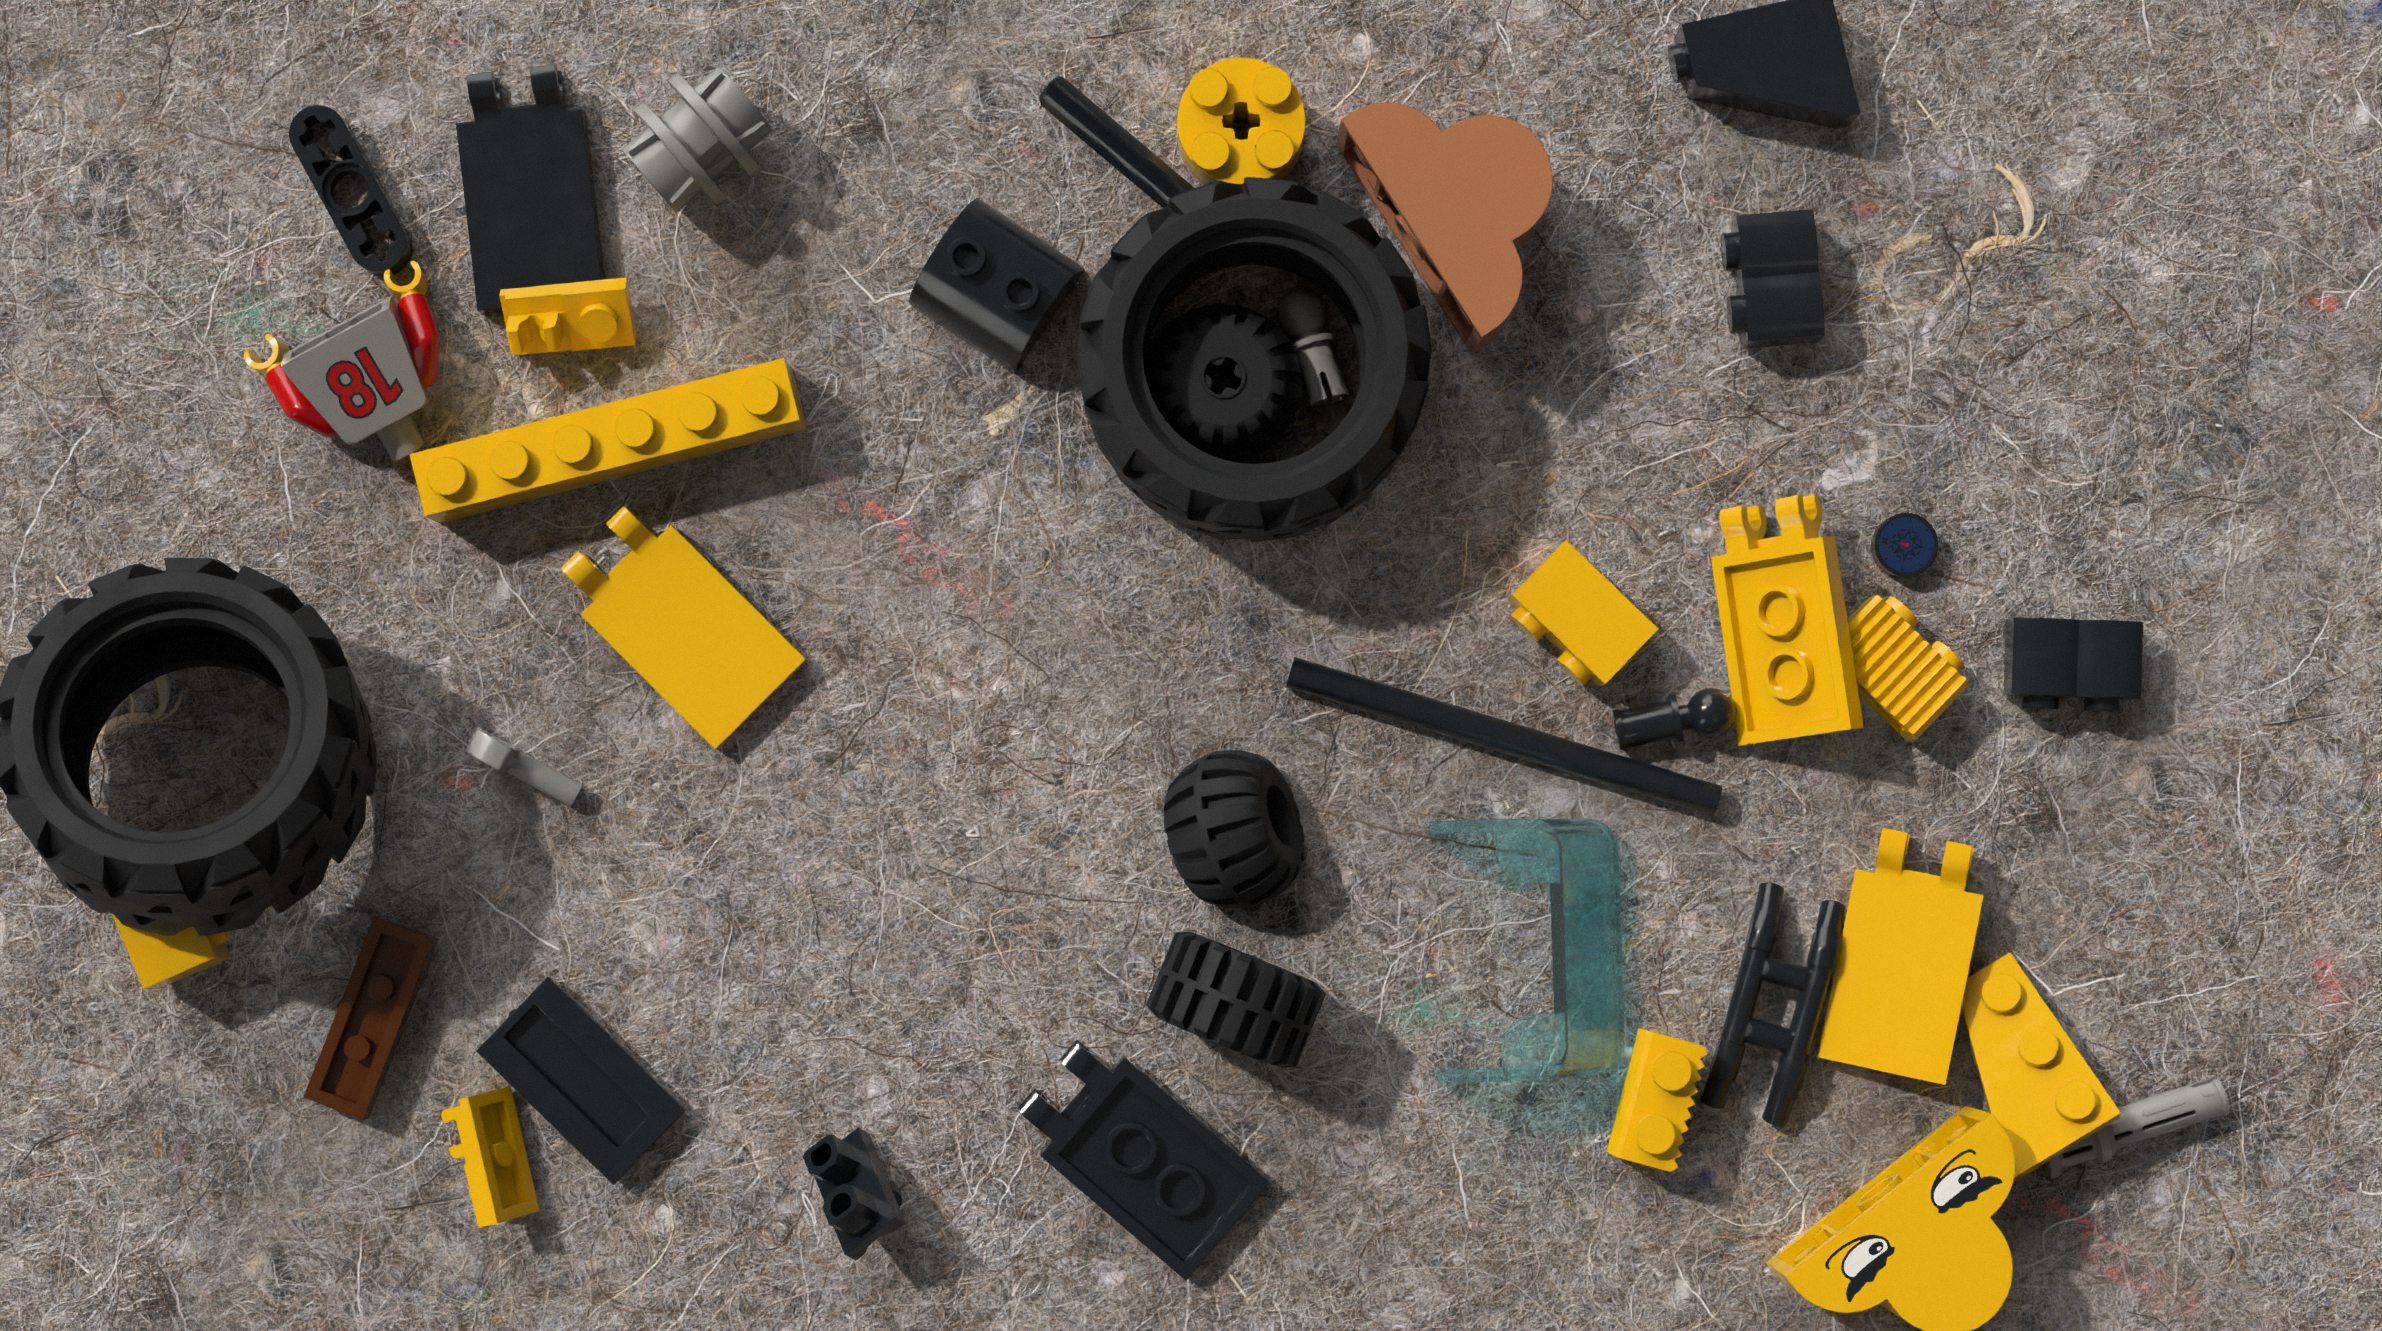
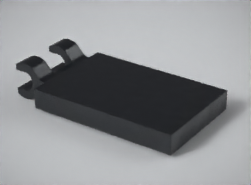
[456,64,605,314]
[1018,1039,1270,1281]

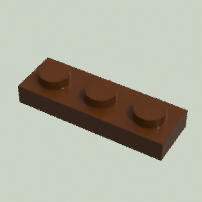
[304,916,439,1120]

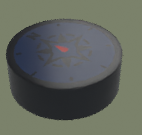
[1871,513,1938,578]

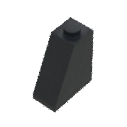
[1668,0,1860,129]

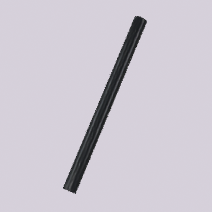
[1286,657,1722,816]

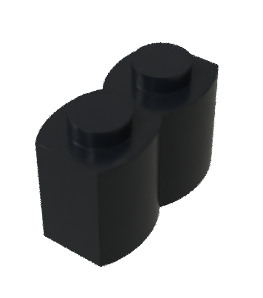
[1721,209,1825,349]
[2003,617,2143,712]

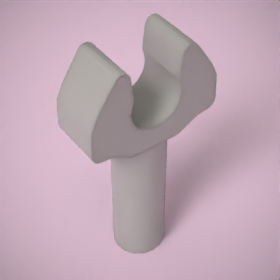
[466,727,583,806]

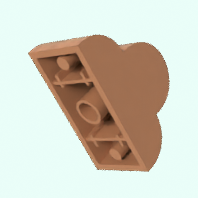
[1336,102,1553,355]

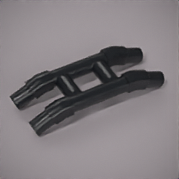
[1700,883,1846,1127]

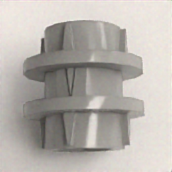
[621,67,773,213]

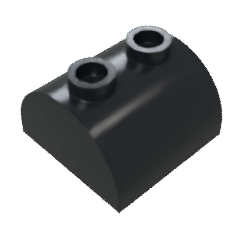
[909,198,1085,374]

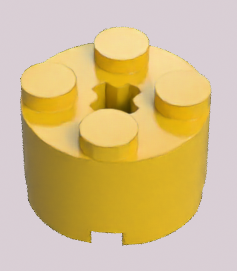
[1177,57,1305,185]

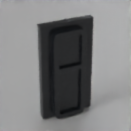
[476,977,687,1185]

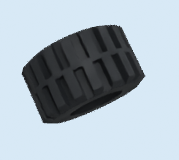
[1146,931,1326,1068]

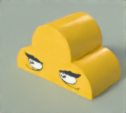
[1765,1106,2015,1331]

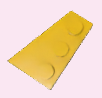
[1961,952,2121,1183]

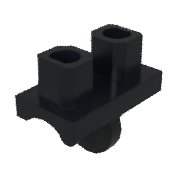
[803,1128,905,1260]

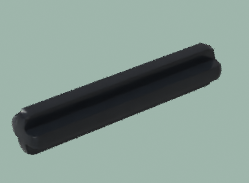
[1039,76,1194,208]

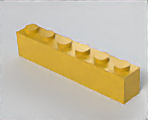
[409,358,808,524]

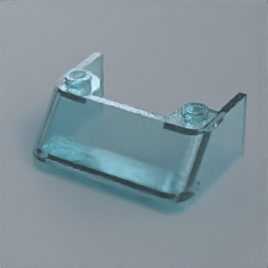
[1424,818,1625,1083]

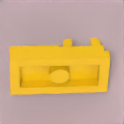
[499,277,637,355]
[441,1086,540,1228]

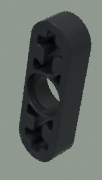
[289,105,413,276]

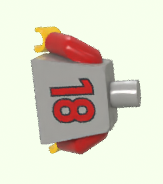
[244,261,440,461]

